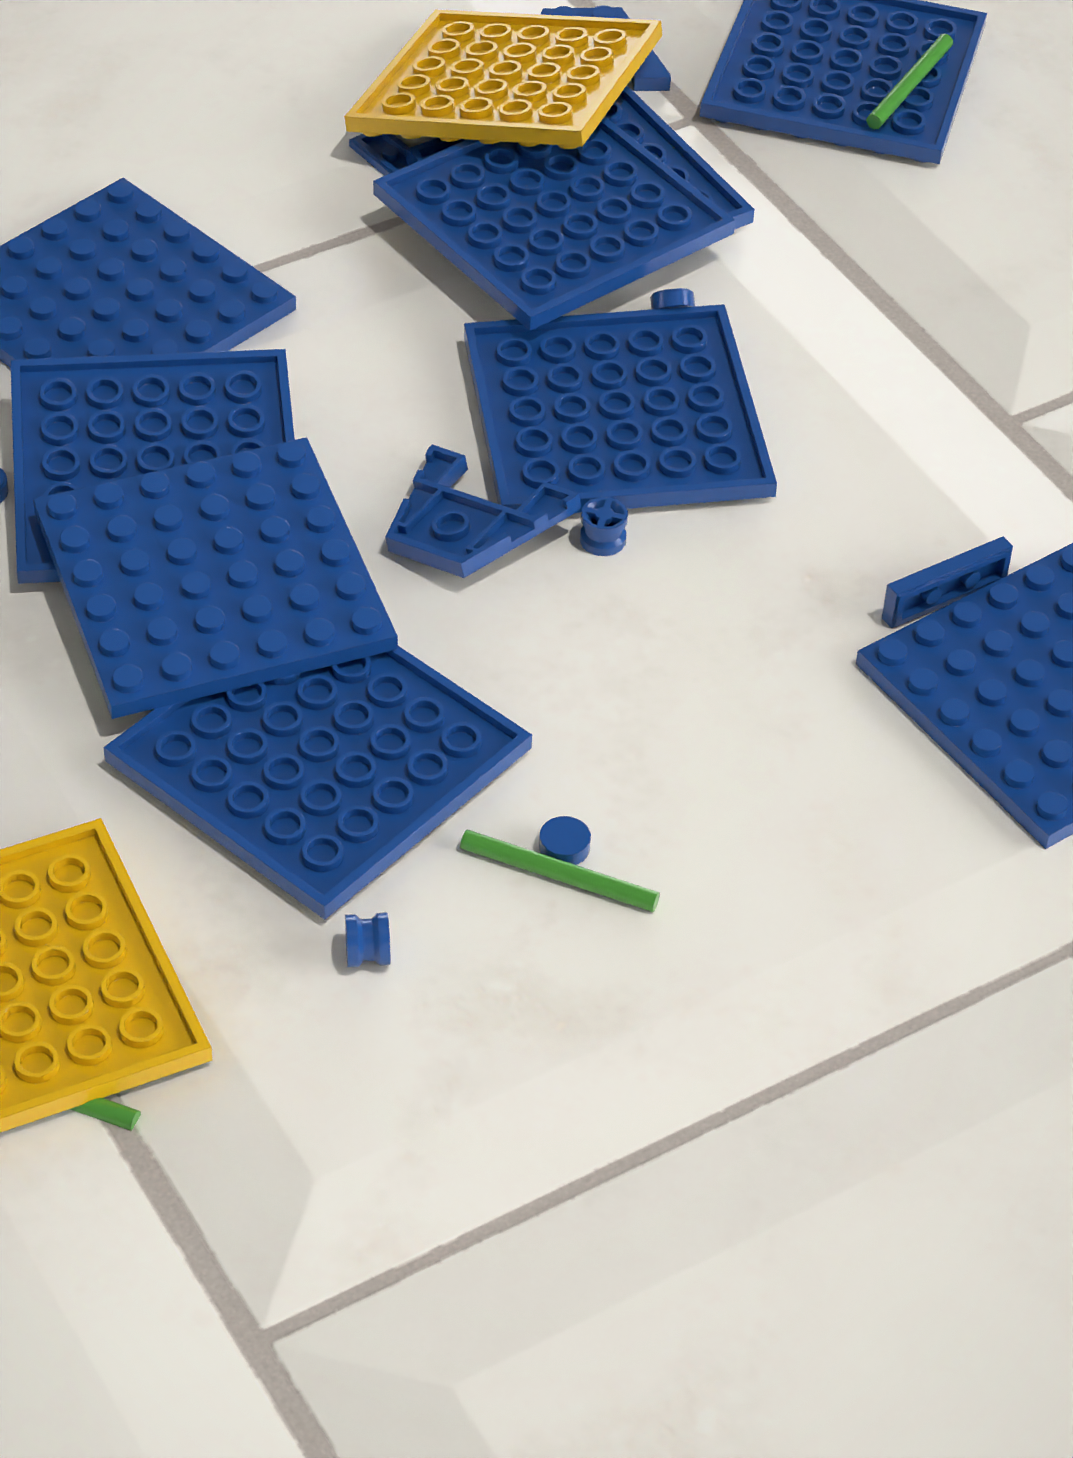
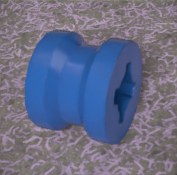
[580,497,628,556]
[345,912,391,967]

